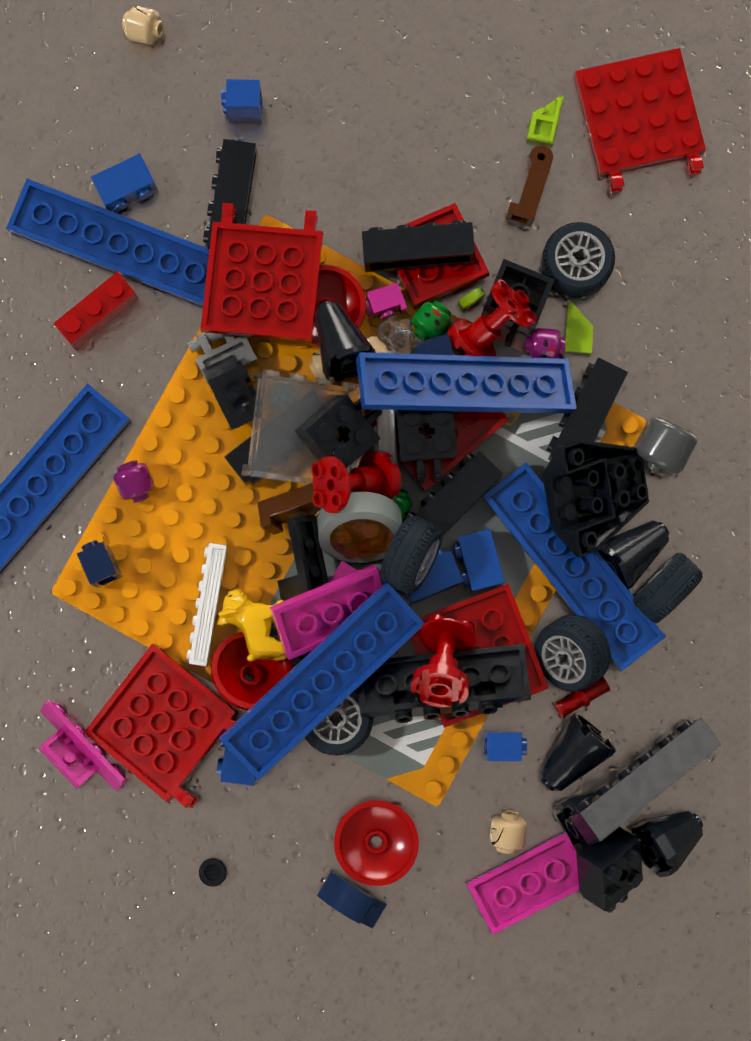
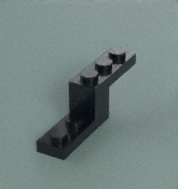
[277,515,329,663]

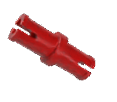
[554,677,611,718]

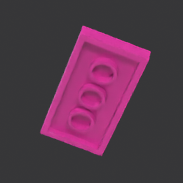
[270,565,382,660]
[466,832,579,935]

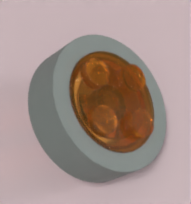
[318,492,402,563]

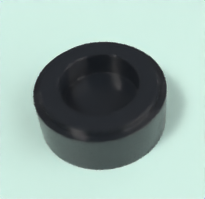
[199,857,227,887]

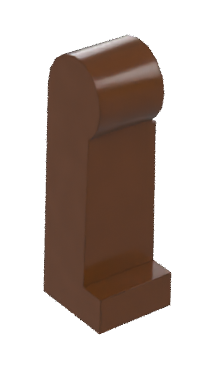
[506,145,553,227]
[257,483,322,535]

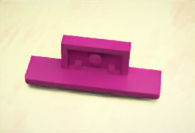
[39,700,126,791]

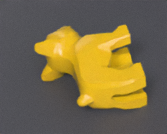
[216,589,287,662]

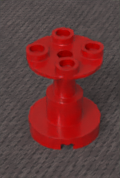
[448,279,537,357]
[311,451,401,513]
[411,614,476,707]

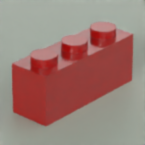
[53,271,139,350]

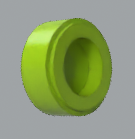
[458,286,486,309]

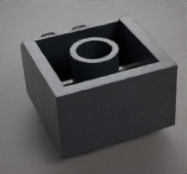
[481,259,555,347]
[202,355,263,429]
[294,394,382,468]
[395,410,457,483]
[576,826,643,913]

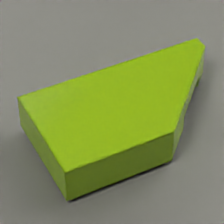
[526,96,564,147]
[564,302,594,355]

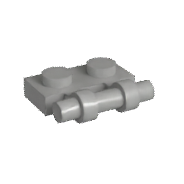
[188,332,258,385]

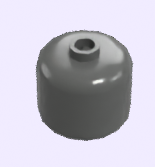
[636,416,698,473]

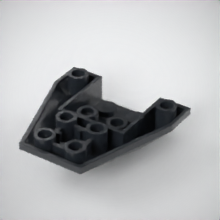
[542,440,649,557]

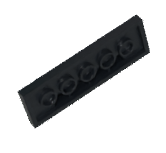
[358,644,531,723]

